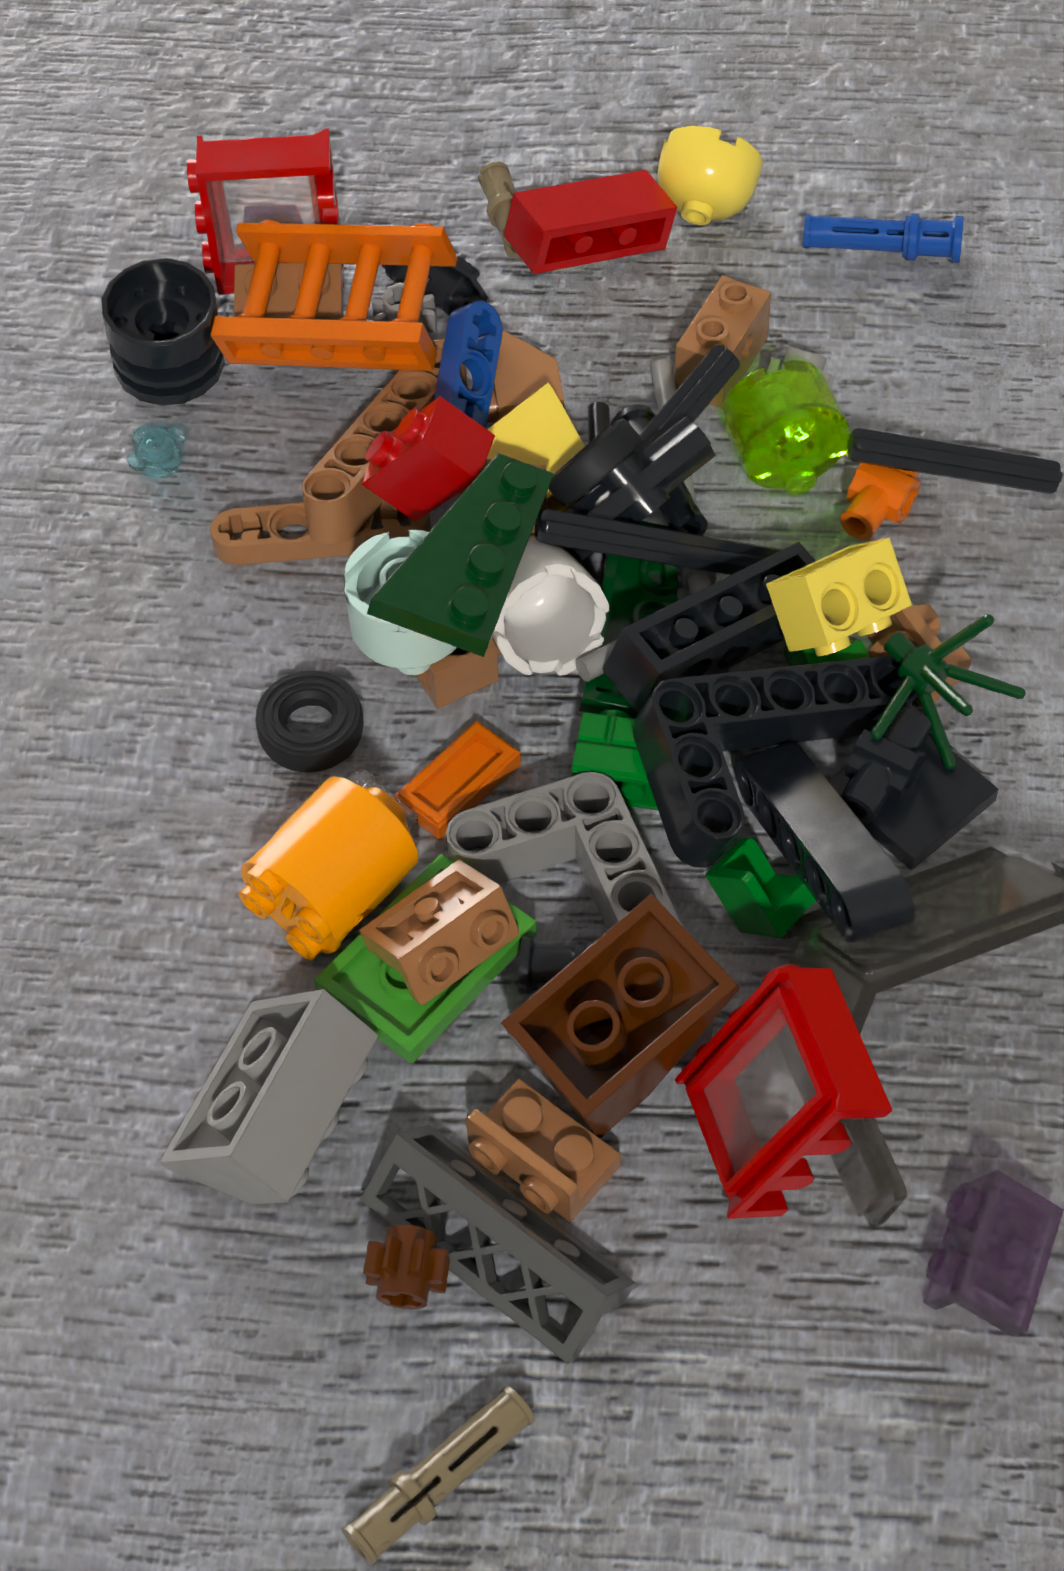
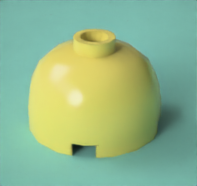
[657,126,763,225]

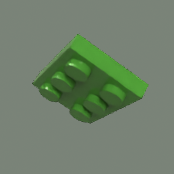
[314,853,537,1065]

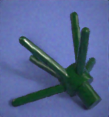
[871,614,1026,770]

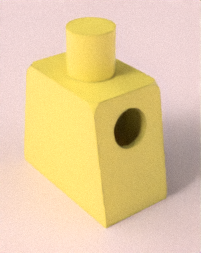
[486,383,585,511]

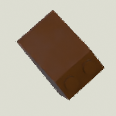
[501,894,739,1138]

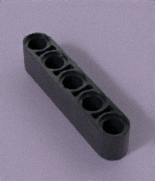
[734,741,915,943]

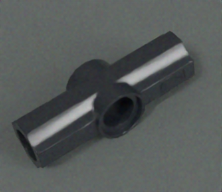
[564,416,716,562]

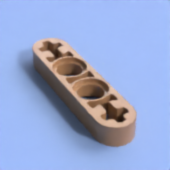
[210,500,431,565]

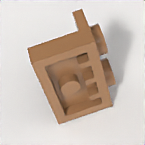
[359,860,519,1005]
[466,1078,621,1223]

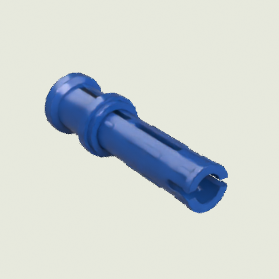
[803,213,964,263]

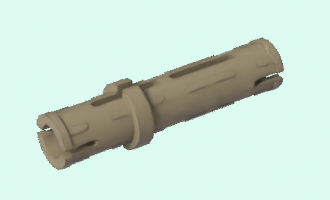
[341,1386,535,1565]

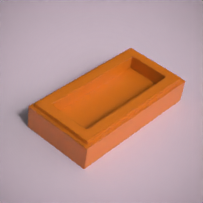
[394,720,521,840]

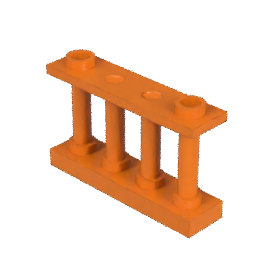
[211,220,457,371]

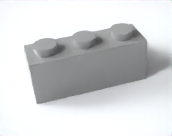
[159,989,379,1204]

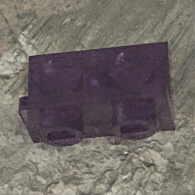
[923,1170,1064,1336]

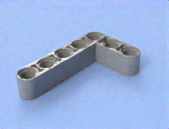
[446,772,713,1056]

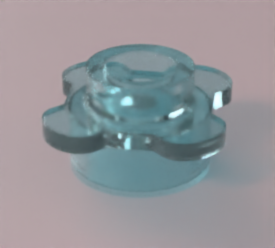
[127,426,186,478]

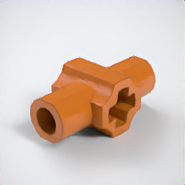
[840,463,921,540]

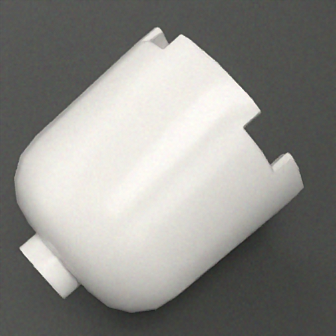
[492,535,609,676]

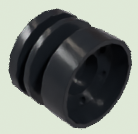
[101,258,225,406]

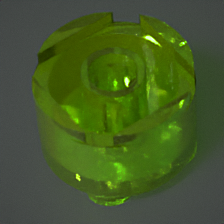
[723,360,851,495]

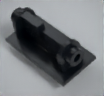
[381,255,489,316]

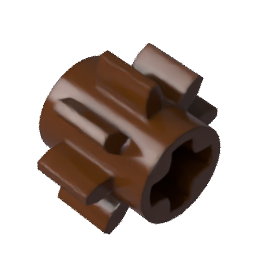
[363,1225,450,1310]

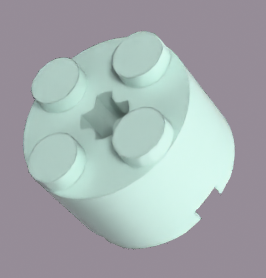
[344,530,457,675]

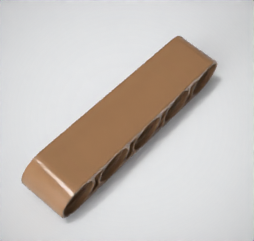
[302,339,467,545]

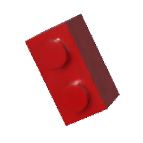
[361,396,495,522]

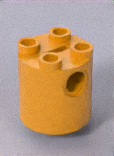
[238,776,419,961]

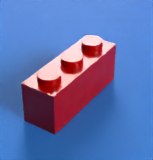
[504,170,678,274]

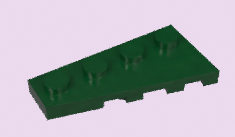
[367,453,554,657]
[579,521,679,719]

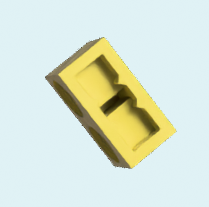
[766,537,912,656]

